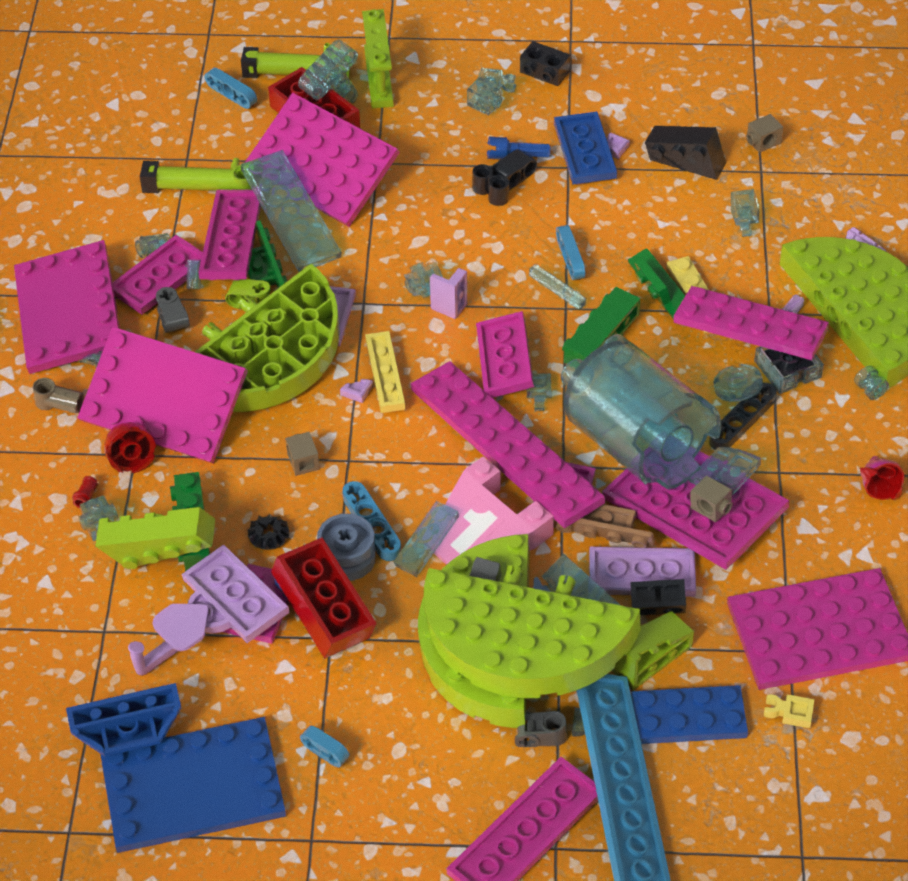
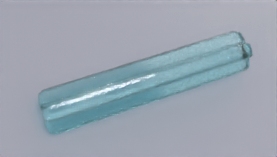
[529,264,586,309]

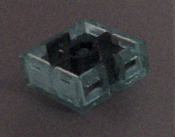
[754,346,824,394]

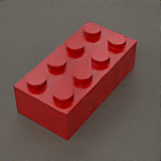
[268,67,361,129]
[271,537,377,659]

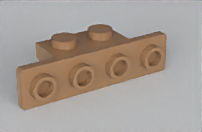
[553,504,655,548]

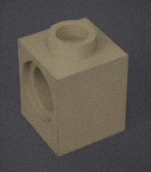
[746,114,783,153]
[285,432,320,476]
[691,475,733,522]

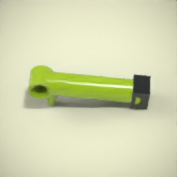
[241,43,352,82]
[140,158,256,193]

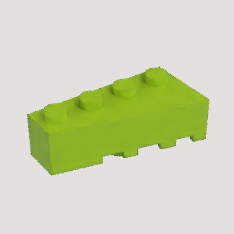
[95,507,215,569]

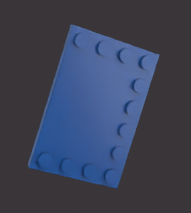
[100,717,286,853]

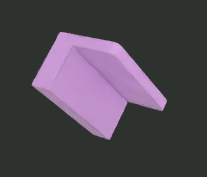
[430,268,467,319]

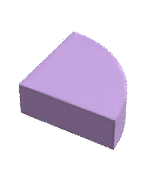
[607,133,630,159]
[340,379,373,403]

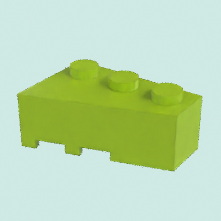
[612,611,694,691]

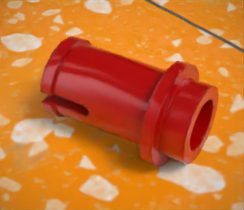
[72,476,98,509]

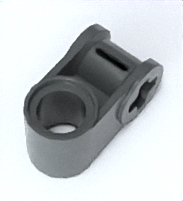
[156,287,190,333]
[515,711,568,747]

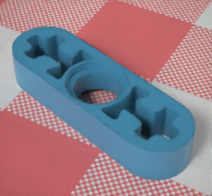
[204,67,257,109]
[556,225,585,280]

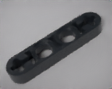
[709,383,776,451]

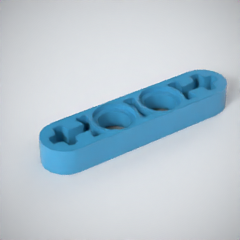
[342,481,401,561]

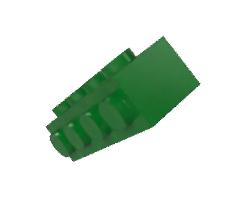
[562,287,640,374]
[170,472,210,571]

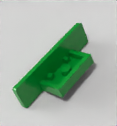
[248,220,287,289]
[628,248,685,320]

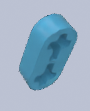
[300,725,350,768]

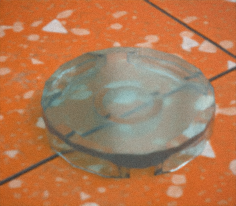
[713,364,763,402]

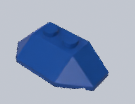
[66,683,182,757]

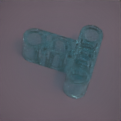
[298,39,358,104]

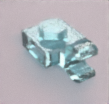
[476,68,516,92]
[526,373,551,411]

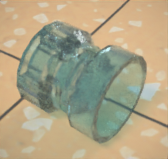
[854,365,889,400]

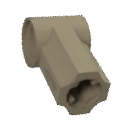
[33,378,84,413]

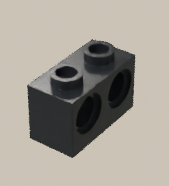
[520,41,571,86]
[630,579,686,615]

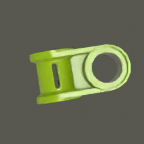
[225,279,270,309]

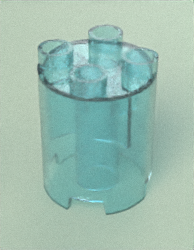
[561,334,721,490]

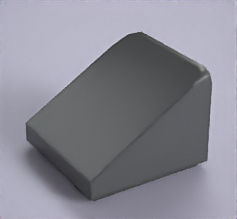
[470,557,502,582]

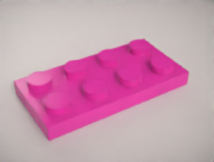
[113,235,203,315]
[476,311,534,398]

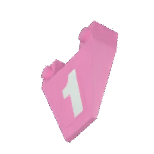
[424,457,554,565]

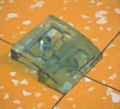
[689,447,761,495]

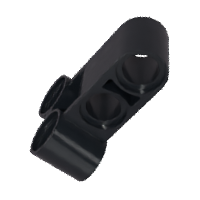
[472,149,537,206]

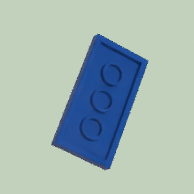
[554,111,617,185]
[631,685,748,744]

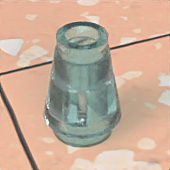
[135,233,171,258]

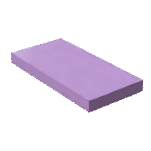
[589,547,696,597]

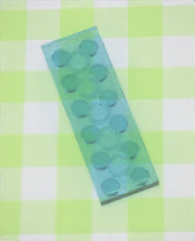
[241,150,342,272]

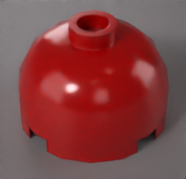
[104,422,156,473]

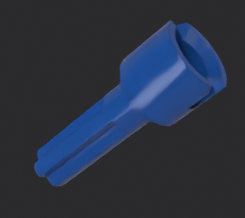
[487,136,551,160]

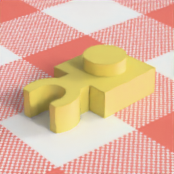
[764,694,814,728]

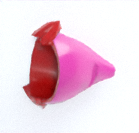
[860,456,904,500]

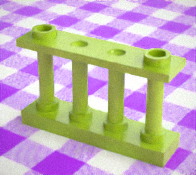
[362,9,393,109]

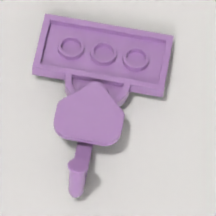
[128,544,290,676]

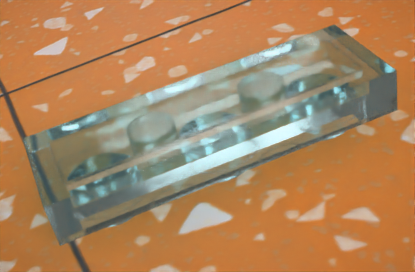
[394,501,459,577]

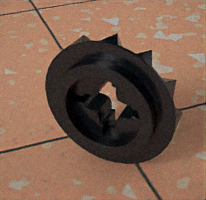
[248,513,289,550]

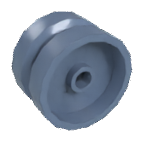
[317,514,376,581]

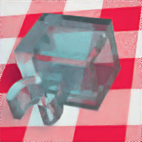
[731,189,759,237]

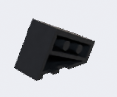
[645,126,726,180]

